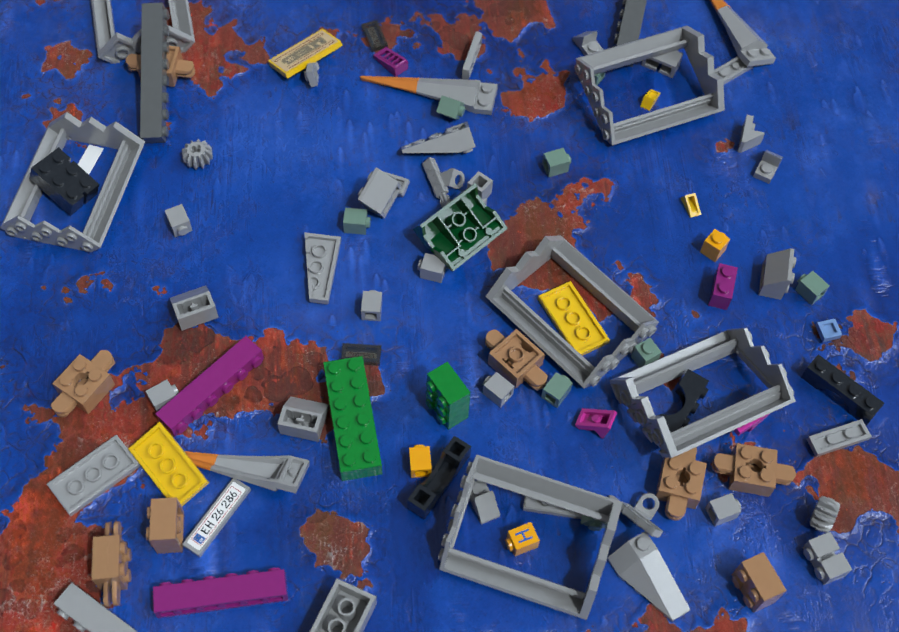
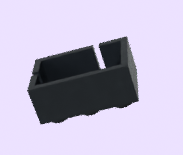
[30,147,99,216]

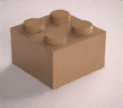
[146,497,184,554]
[732,552,787,613]

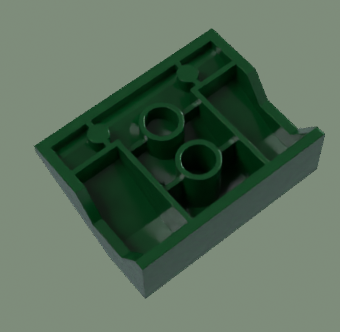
[413,183,508,272]

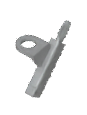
[422,157,465,207]
[608,493,663,538]

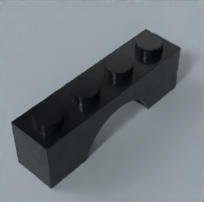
[801,354,885,426]
[659,369,709,433]
[407,436,471,520]

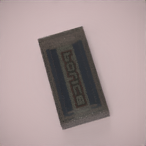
[361,20,388,52]
[341,343,382,366]

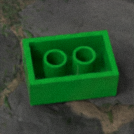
[425,361,471,430]

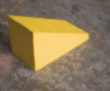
[640,89,661,111]
[681,193,701,218]

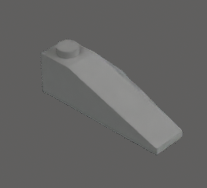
[402,121,476,154]

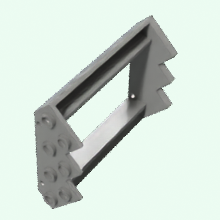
[91,0,195,64]
[575,26,725,145]
[0,112,145,252]
[485,235,659,388]
[609,328,796,458]
[438,454,623,620]

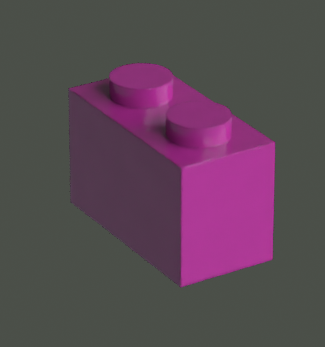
[708,263,738,310]

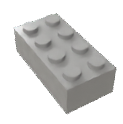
[310,579,377,632]

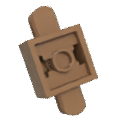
[126,46,195,87]
[485,329,548,390]
[51,350,115,417]
[711,443,796,497]
[656,447,707,521]
[92,521,132,607]

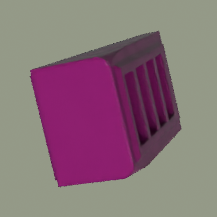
[373,47,408,77]

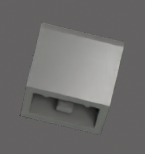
[358,168,402,219]
[759,248,796,300]
[170,285,219,331]
[278,396,329,442]

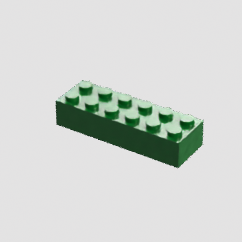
[323,356,382,481]

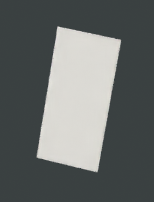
[78,144,104,174]

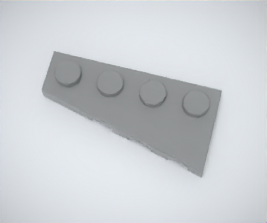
[304,232,341,304]

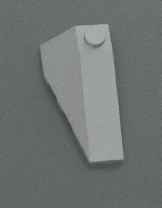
[607,532,690,621]

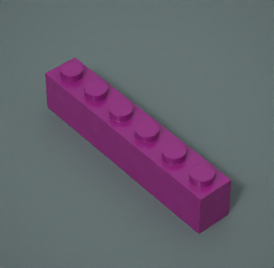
[155,336,264,437]
[153,568,288,618]

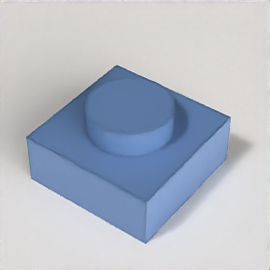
[815,319,842,342]

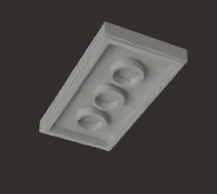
[47,435,141,516]

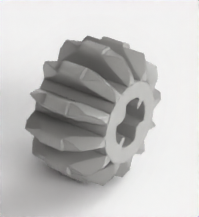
[182,139,213,170]
[810,496,840,533]

